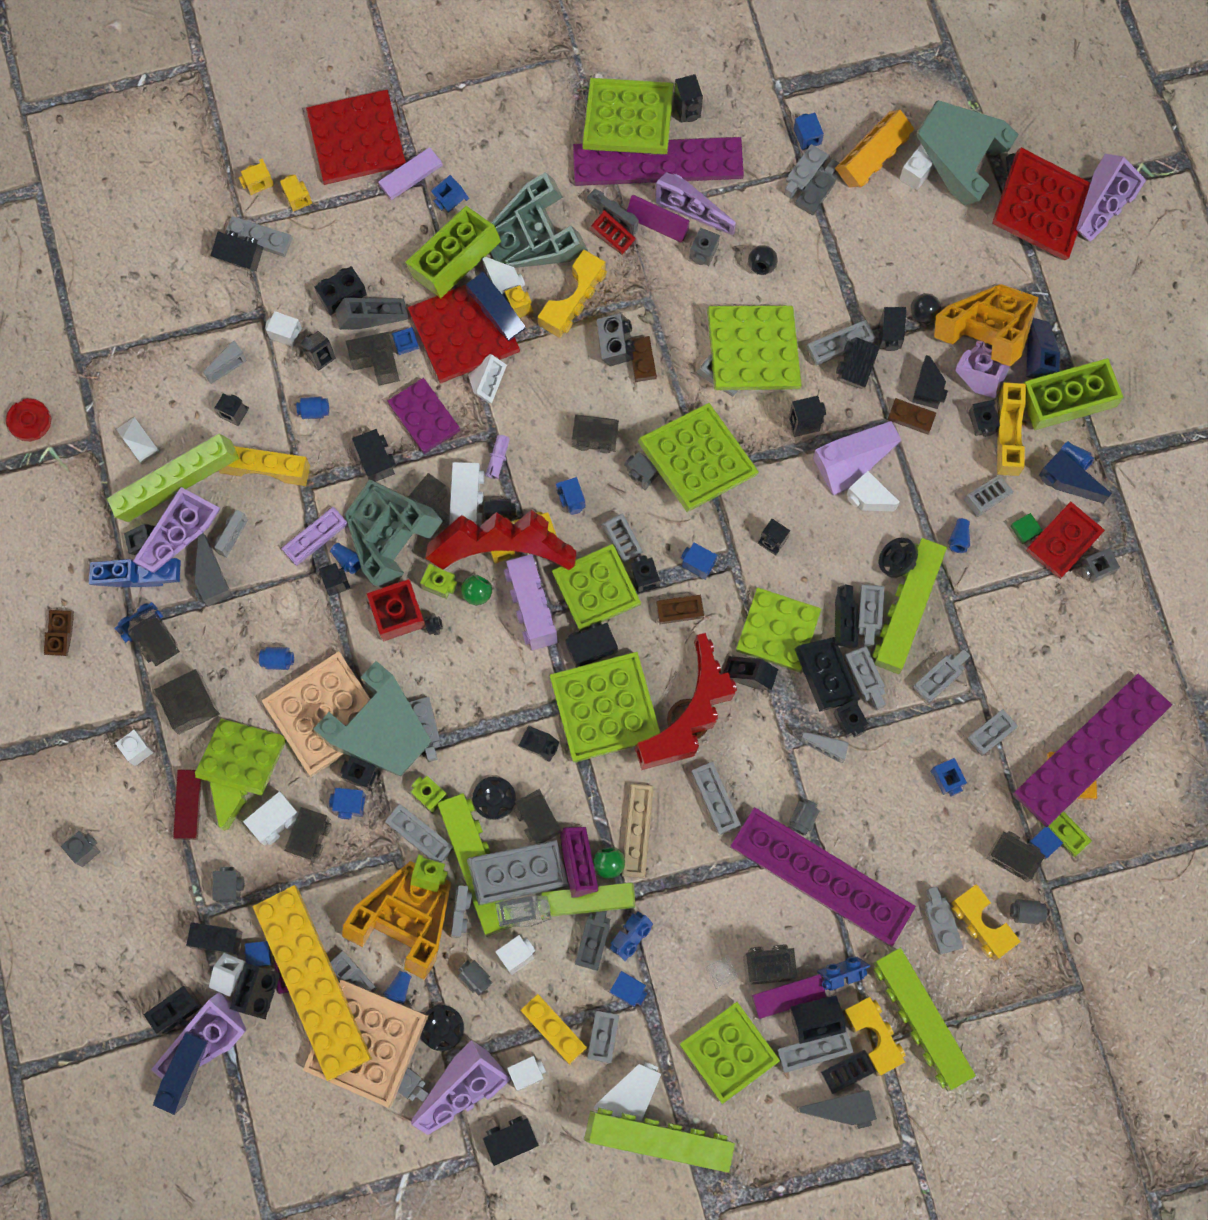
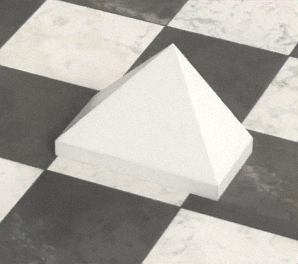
[468,354,507,403]
[116,417,159,463]

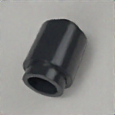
[484,499,516,521]

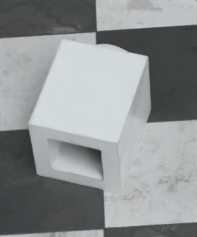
[265,311,302,347]
[115,730,154,766]
[209,953,245,997]
[507,1056,546,1091]

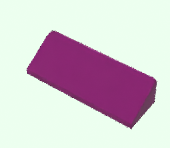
[627,195,690,242]
[560,827,598,898]
[752,974,827,1019]

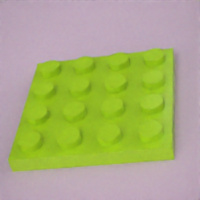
[583,78,674,154]
[707,306,802,390]
[638,403,759,512]
[550,652,660,763]

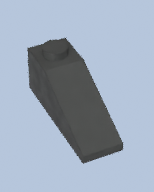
[335,298,408,330]
[194,533,232,607]
[797,1090,877,1129]

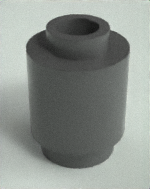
[789,799,820,836]
[1010,899,1047,925]
[458,960,493,996]

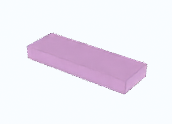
[378,147,443,200]
[281,506,348,566]

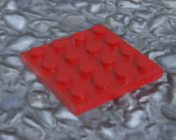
[306,89,406,185]
[992,147,1091,260]
[408,276,520,384]

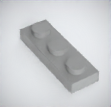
[226,216,293,257]
[807,320,876,366]
[691,762,741,835]
[385,804,454,863]
[777,1030,853,1073]

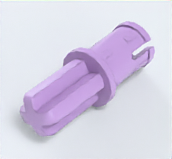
[485,435,510,479]

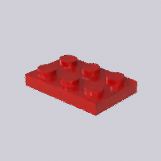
[1026,501,1105,579]

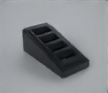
[821,1050,876,1094]

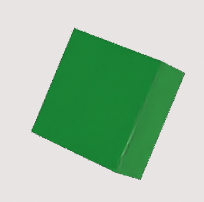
[1010,513,1043,544]

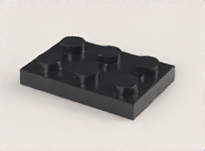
[795,637,860,712]

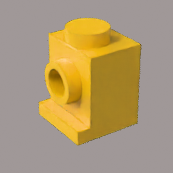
[238,158,274,195]
[280,175,312,212]
[504,285,534,318]

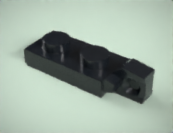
[835,584,858,649]

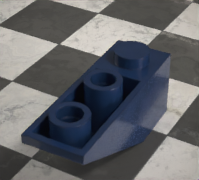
[1026,317,1060,379]

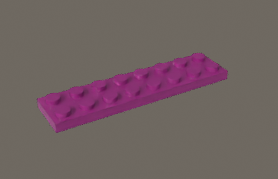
[573,137,744,186]
[1012,673,1172,828]
[730,807,916,947]

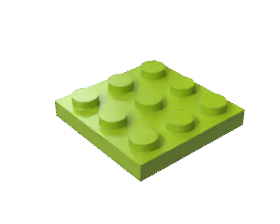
[552,544,641,631]
[736,587,822,673]
[195,719,286,795]
[679,1002,780,1104]

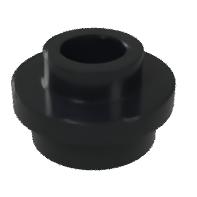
[425,613,443,636]

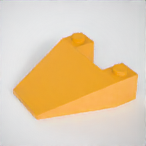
[934,284,1039,366]
[342,861,451,980]

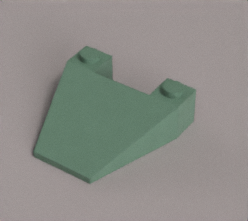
[916,100,1019,205]
[491,172,588,268]
[345,480,443,588]
[313,661,432,777]

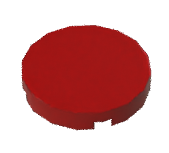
[6,398,52,442]

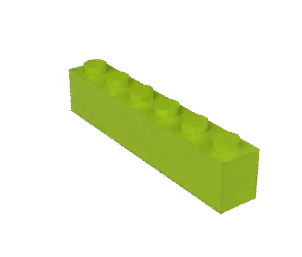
[107,434,239,522]
[872,538,947,674]
[437,793,515,937]
[873,947,976,1091]
[584,1108,735,1173]

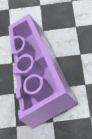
[504,554,558,650]

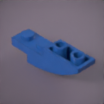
[89,558,181,587]

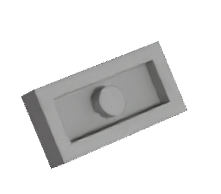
[215,509,248,558]
[967,709,1018,756]
[587,1011,619,1063]

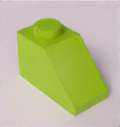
[210,782,248,831]

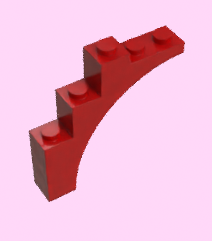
[425,510,576,570]
[635,633,737,771]

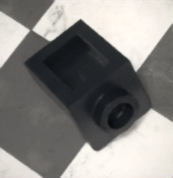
[124,524,155,555]
[518,726,559,762]

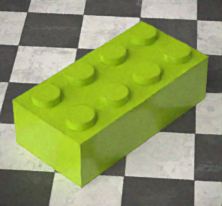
[405,206,501,298]
[1024,358,1124,431]

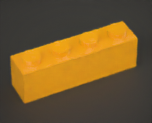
[835,109,915,188]

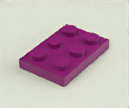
[387,378,460,454]

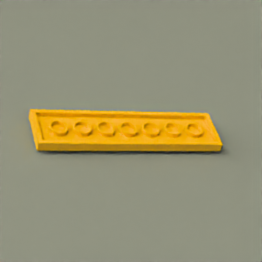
[252,885,372,1081]

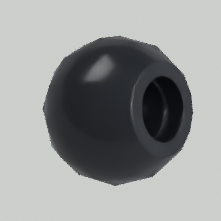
[748,245,778,275]
[911,293,941,324]

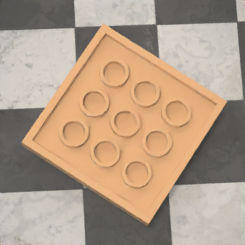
[262,651,371,777]
[303,979,428,1108]

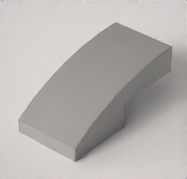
[330,951,377,992]

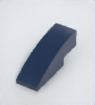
[466,272,526,341]

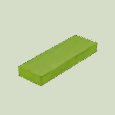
[1040,811,1092,857]

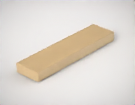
[622,784,654,879]

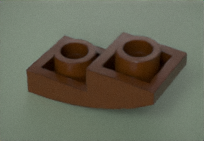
[44,610,74,656]

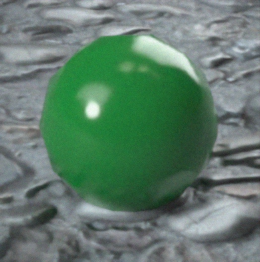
[461,575,492,606]
[593,847,625,879]

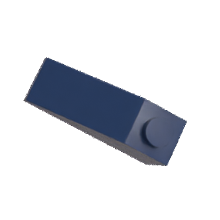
[1039,450,1112,504]
[153,1031,208,1115]

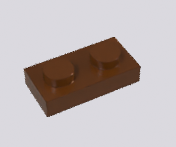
[631,336,657,382]
[887,398,937,435]
[656,594,704,625]

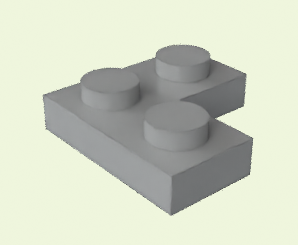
[450,885,472,938]

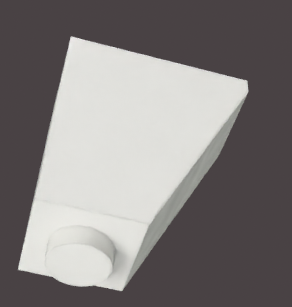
[594,1062,661,1121]

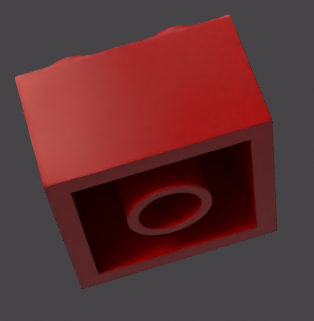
[366,579,426,642]

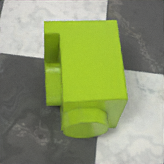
[420,563,457,599]
[411,776,448,814]
[410,854,448,892]

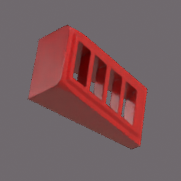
[589,210,636,255]

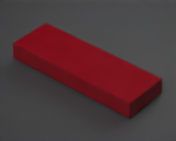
[173,770,202,840]

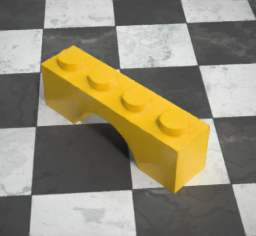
[537,249,607,338]
[997,382,1026,476]
[219,446,310,486]

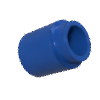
[296,396,329,420]
[259,647,294,670]

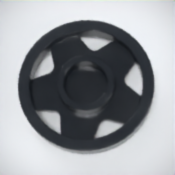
[878,537,918,578]
[472,777,516,820]
[420,1005,464,1051]

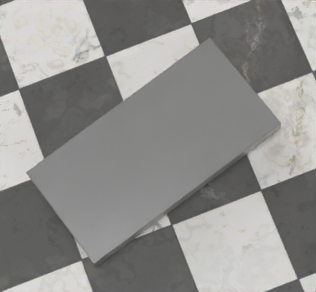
[467,840,569,906]

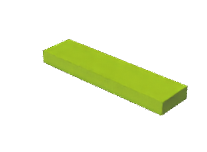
[542,883,635,917]

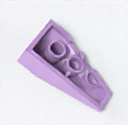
[1076,154,1146,242]
[656,172,736,236]
[956,340,1010,399]
[813,421,902,496]
[133,487,220,573]
[151,992,246,1079]
[411,1040,511,1135]

